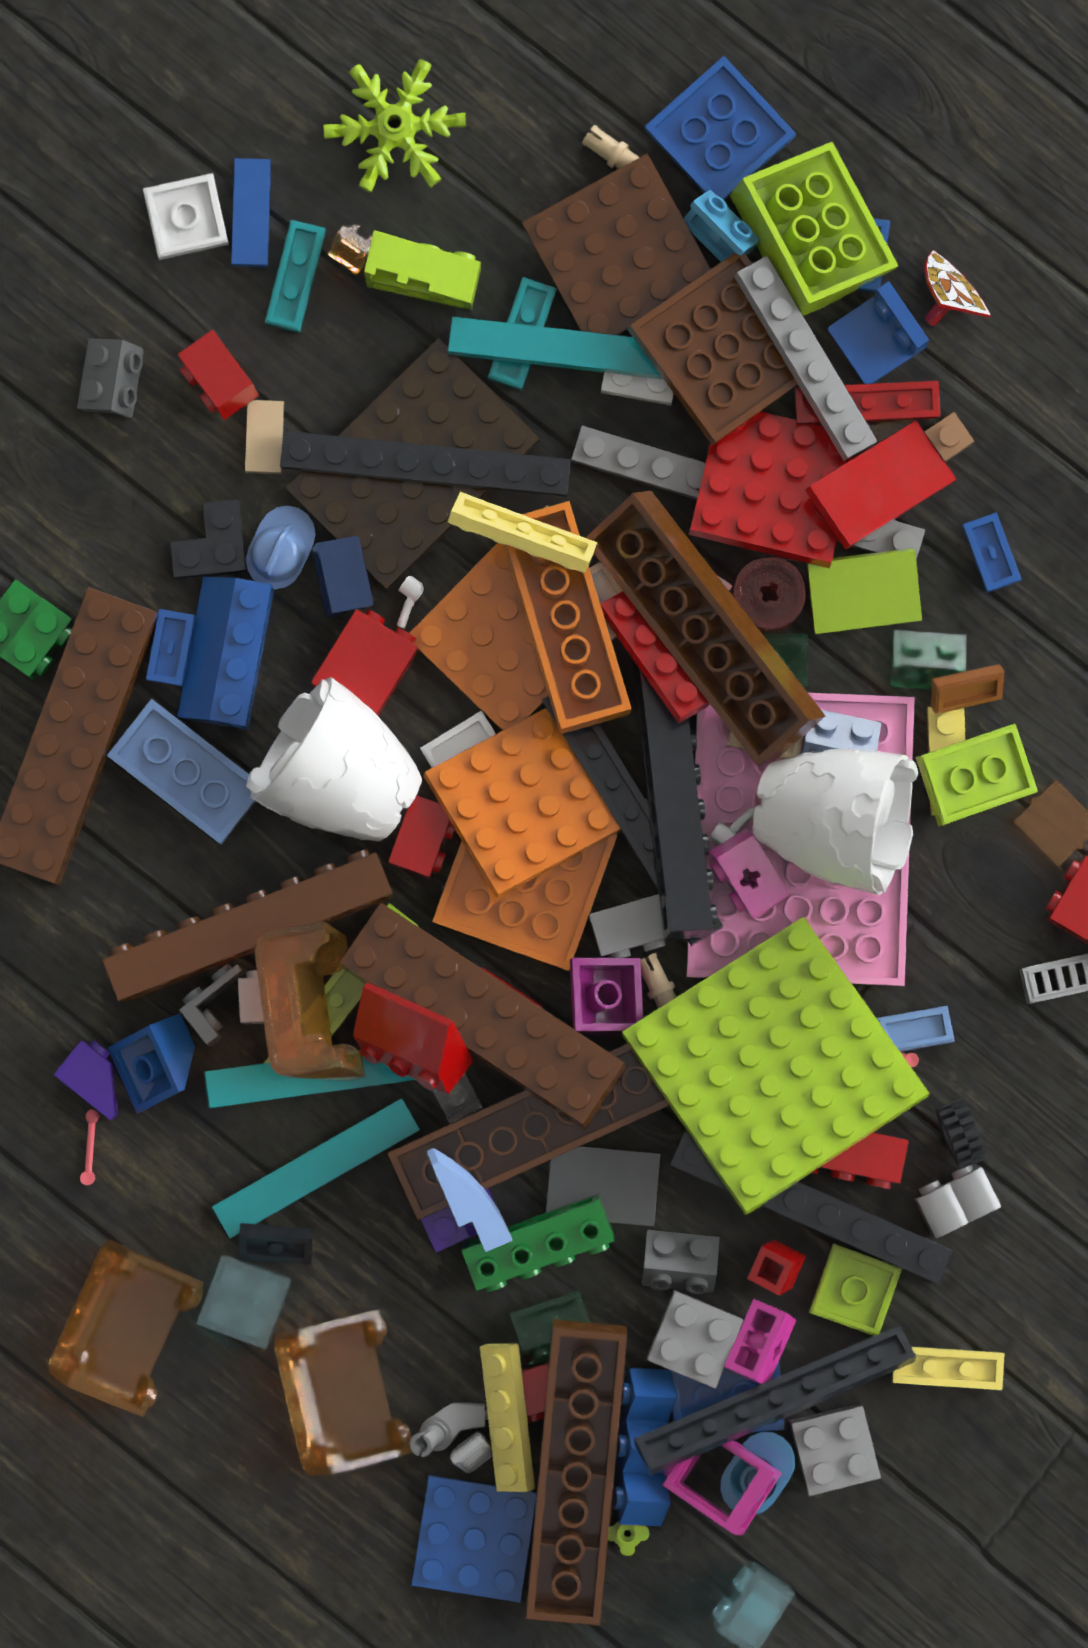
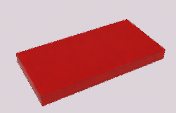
[805,421,956,550]

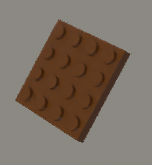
[522,154,711,335]
[627,252,798,445]

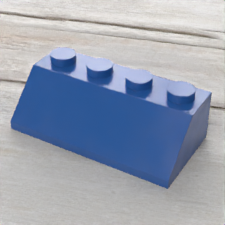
[177,576,274,730]

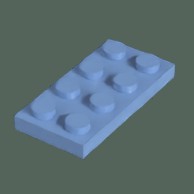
[107,699,256,845]

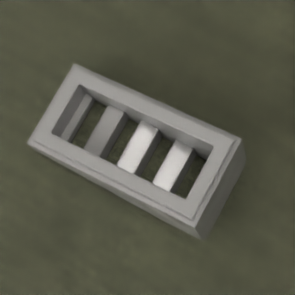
[1019,954,1088,1004]
[450,1430,493,1473]

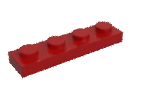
[794,381,941,425]
[600,591,710,723]

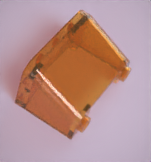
[255,921,365,1081]
[49,1240,204,1417]
[275,1309,411,1476]

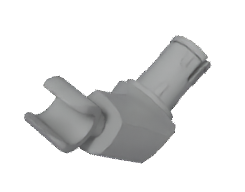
[410,1402,488,1457]

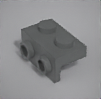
[77,338,143,418]
[642,1230,720,1294]

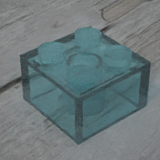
[197,1254,293,1349]
[712,1562,795,1648]

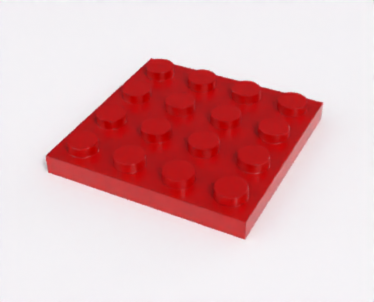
[689,412,855,568]

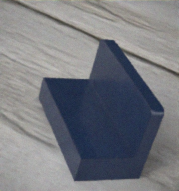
[311,536,373,619]

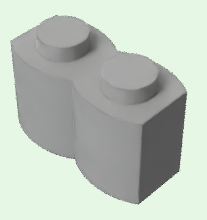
[914,1166,1001,1239]

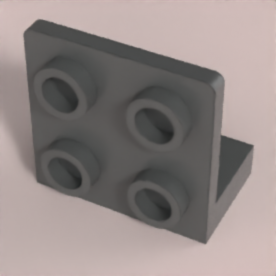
[180,964,246,1046]

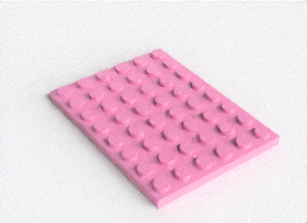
[687,693,915,986]

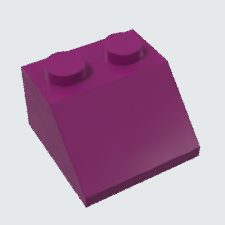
[570,958,643,1036]

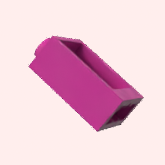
[663,1440,782,1535]

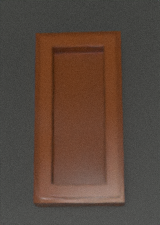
[931,664,1005,714]

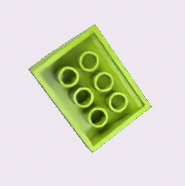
[730,142,898,316]

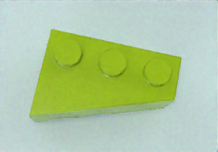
[364,230,481,310]

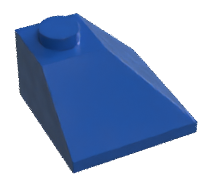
[108,1013,195,1114]

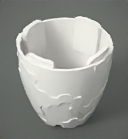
[247,677,422,841]
[753,748,918,895]

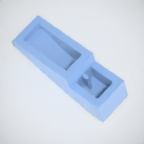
[427,1148,513,1252]

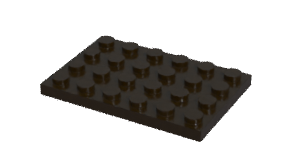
[286,338,540,590]

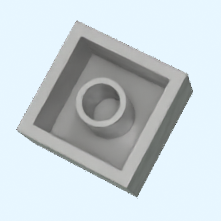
[646,1290,743,1389]
[789,1403,881,1496]

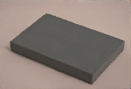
[546,1147,661,1226]

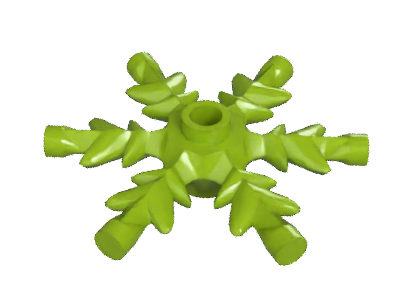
[324,59,466,192]

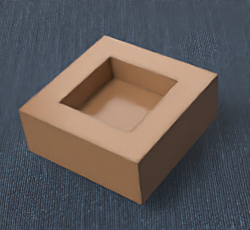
[925,412,974,462]

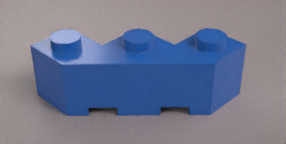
[611,1368,677,1526]

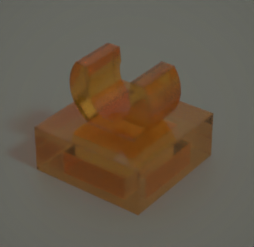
[328,225,372,274]

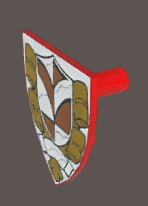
[924,250,991,326]

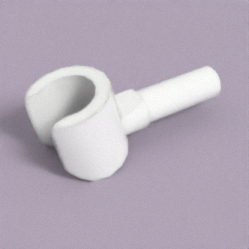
[396,576,424,628]
[709,808,754,846]

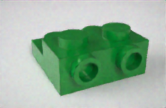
[0,579,75,680]

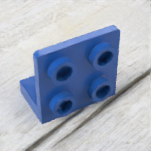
[828,281,929,384]

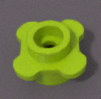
[608,1521,649,1556]

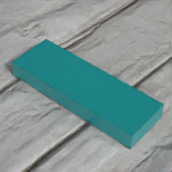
[265,220,326,333]
[488,277,557,391]

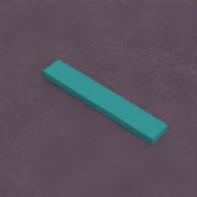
[448,317,662,379]
[204,1051,416,1108]
[212,1098,420,1238]

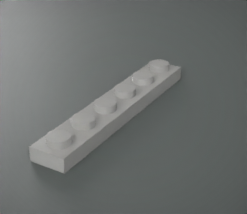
[734,256,877,461]

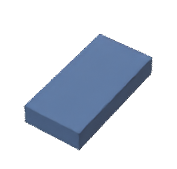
[877,1006,955,1052]

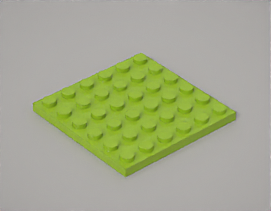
[622,917,929,1215]

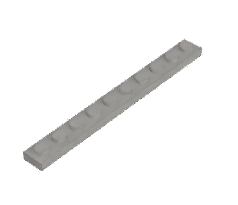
[571,426,925,559]

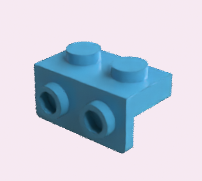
[683,190,760,262]

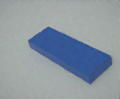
[231,158,271,267]

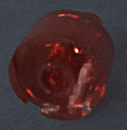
[732,557,806,634]

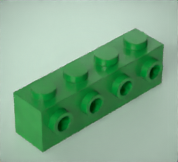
[461,1194,614,1292]

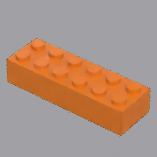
[504,501,631,735]

